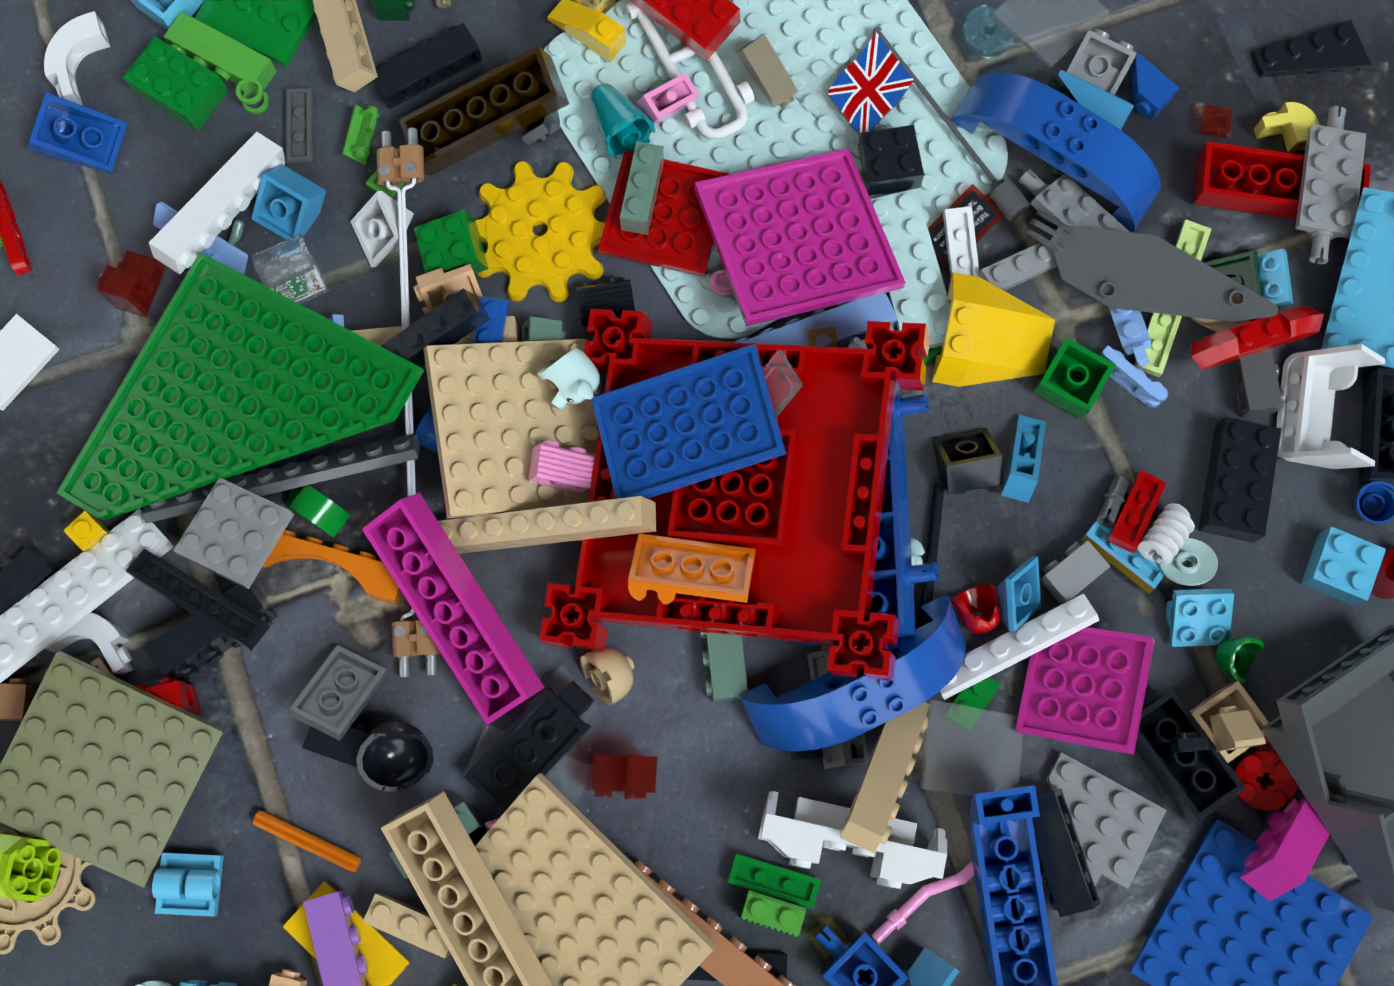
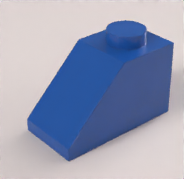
[1129,53,1179,121]

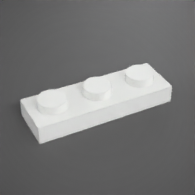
[943,206,979,279]

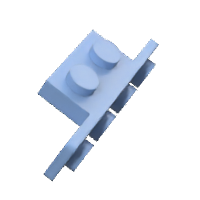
[153,202,248,275]

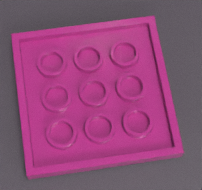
[1015,627,1155,755]

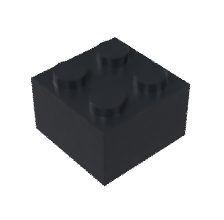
[857,125,924,196]

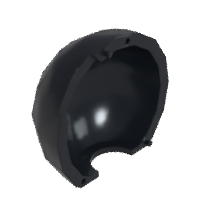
[356,722,434,792]

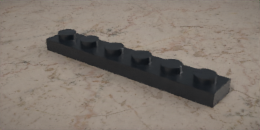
[126,549,270,651]

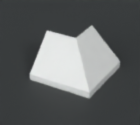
[350,191,414,267]

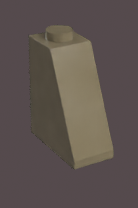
[736,35,799,108]

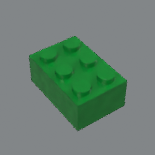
[123,37,229,132]

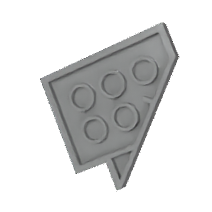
[1046,752,1167,889]

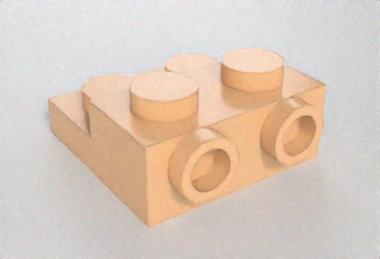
[413,264,482,315]

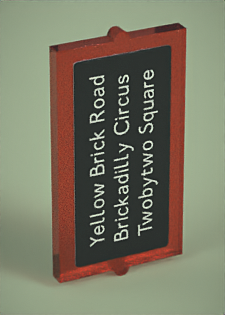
[928,184,1004,271]

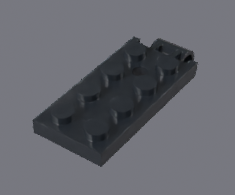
[464,680,595,815]

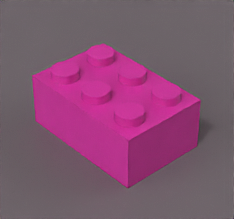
[1240,797,1330,902]

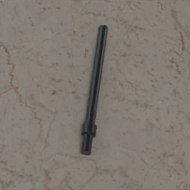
[915,485,945,629]

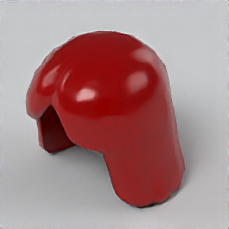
[951,584,1001,634]

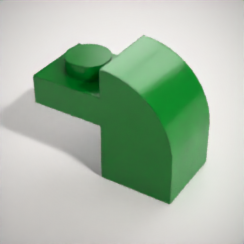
[284,485,350,538]

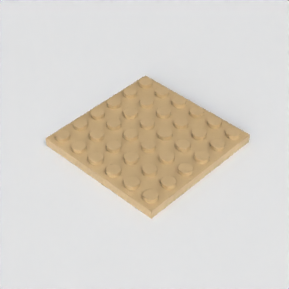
[423,339,599,518]

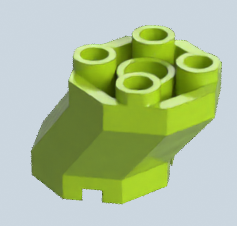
[0,833,61,902]

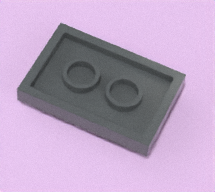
[289,645,387,741]

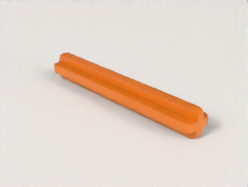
[252,810,362,872]

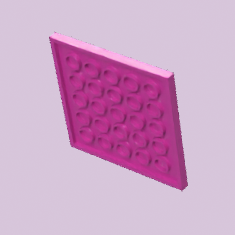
[694,148,906,327]

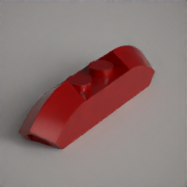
[1191,306,1324,369]

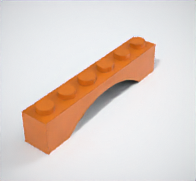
[263,530,403,605]

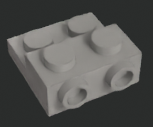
[1067,29,1137,95]

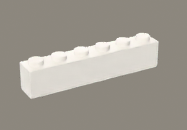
[149,132,286,274]

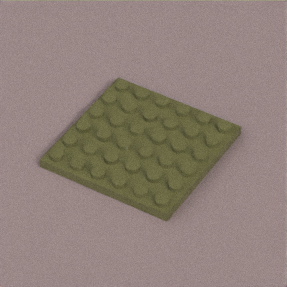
[0,651,225,888]

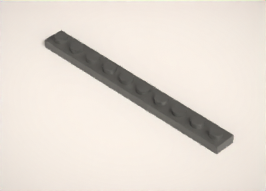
[141,435,420,523]

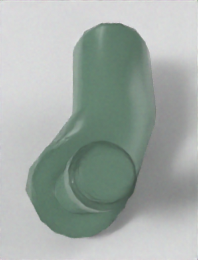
[228,219,244,248]

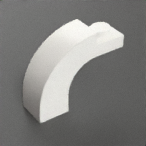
[44,11,110,105]
[45,612,133,676]

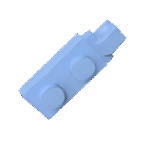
[1109,307,1151,367]

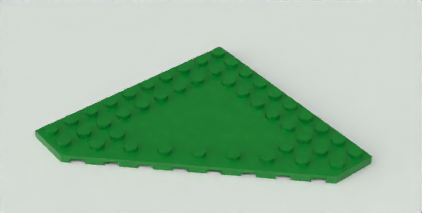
[57,252,424,520]

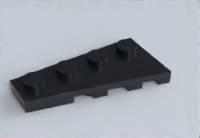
[1250,20,1372,77]

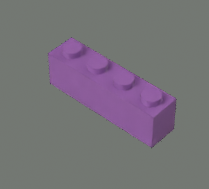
[303,891,372,986]

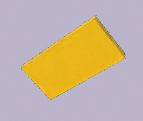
[283,881,411,986]

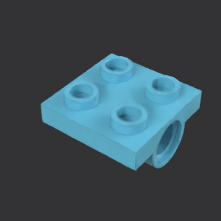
[1258,248,1293,311]
[1166,588,1234,647]
[152,853,224,917]

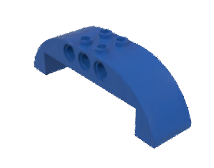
[950,72,1161,232]
[739,594,966,751]
[970,785,1058,986]

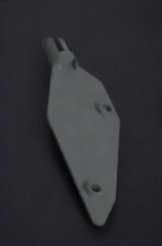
[1024,209,1278,322]

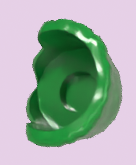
[1215,637,1264,683]

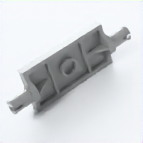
[1295,106,1366,264]
[1018,169,1129,232]

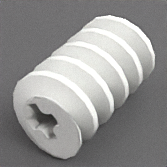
[1137,503,1195,565]

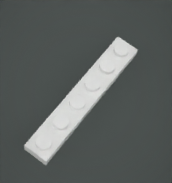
[940,594,1099,700]

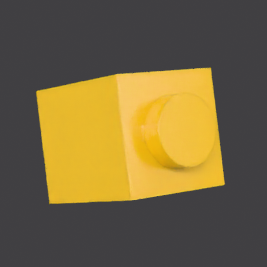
[63,511,110,552]

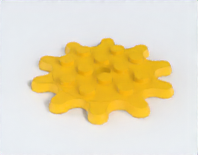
[476,161,606,303]

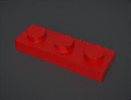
[1107,470,1166,554]

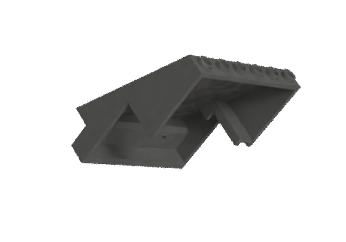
[1261,624,1394,912]

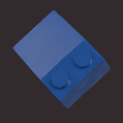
[27,92,128,173]

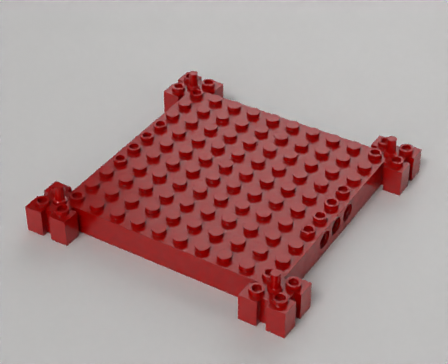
[539,309,930,681]

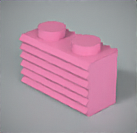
[528,441,595,493]

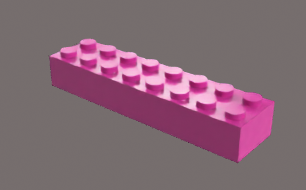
[362,492,545,725]

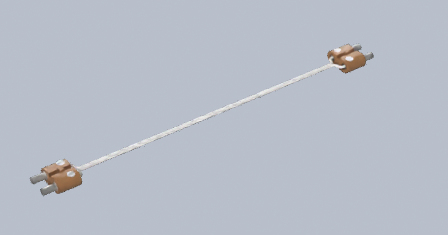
[376,128,441,677]

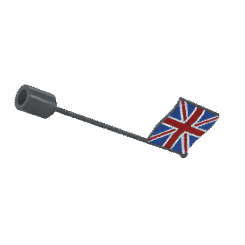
[827,26,1031,222]

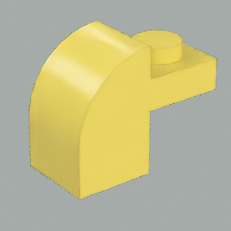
[1254,102,1320,153]

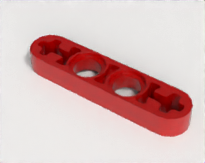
[0,180,33,276]

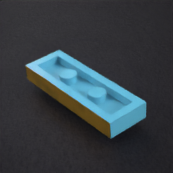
[1081,520,1165,594]

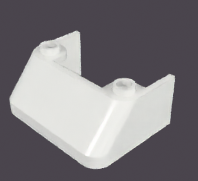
[1276,344,1385,469]

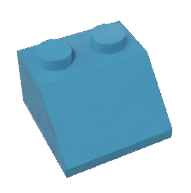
[251,164,326,245]

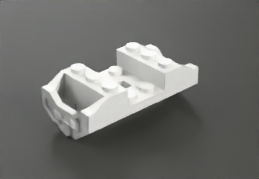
[758,791,947,889]

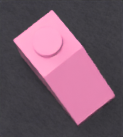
[635,72,700,126]

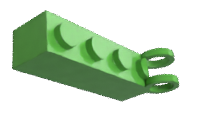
[163,11,277,114]

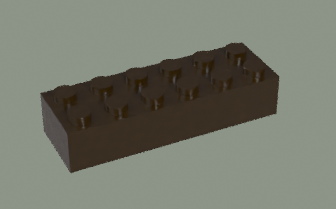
[399,46,569,175]

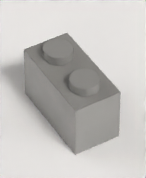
[1040,540,1111,605]

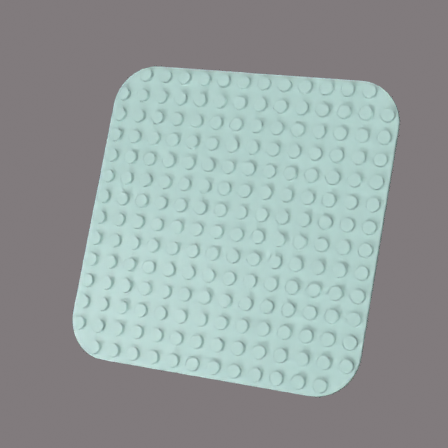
[544,0,1008,340]

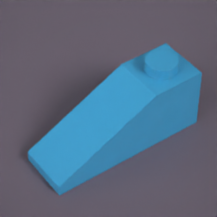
[1058,70,1134,130]
[1001,415,1046,503]

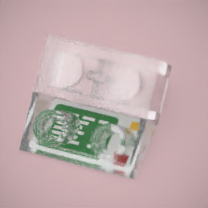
[252,234,329,304]

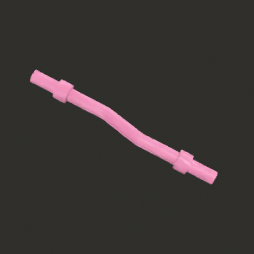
[871,861,974,944]

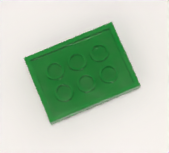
[195,0,317,68]

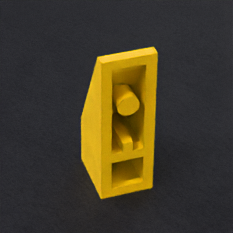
[547,0,626,62]

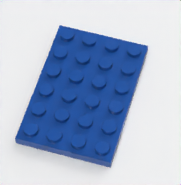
[592,344,787,499]

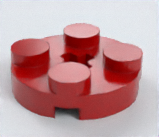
[1235,750,1297,810]

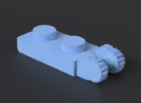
[1099,345,1168,408]

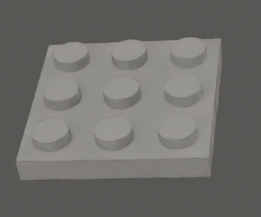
[173,478,294,589]

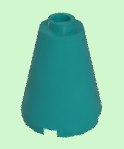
[590,84,655,159]

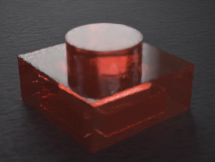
[1200,105,1232,138]

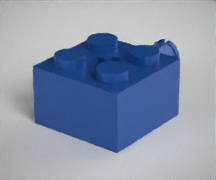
[814,924,908,986]

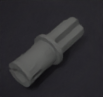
[1097,475,1129,527]

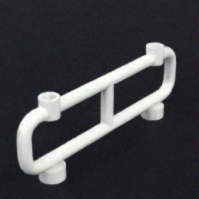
[625,0,755,140]

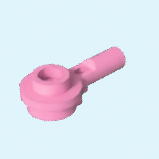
[709,270,733,297]

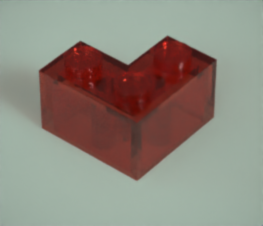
[97,250,166,318]
[587,754,658,800]

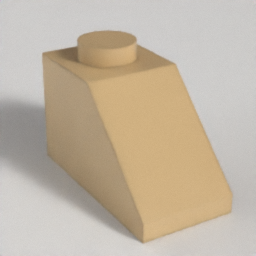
[1210,706,1266,752]

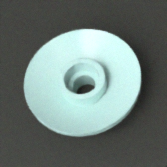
[1159,538,1218,586]

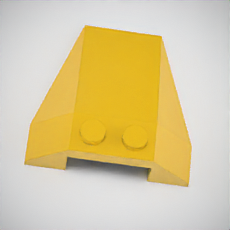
[931,272,1055,387]

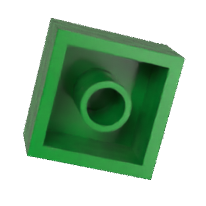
[414,210,488,274]
[1033,337,1116,420]

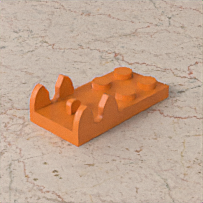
[628,533,756,604]

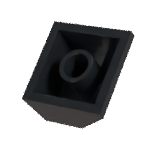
[932,428,1003,495]

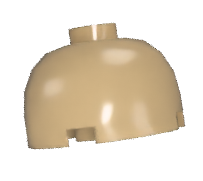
[580,647,634,706]

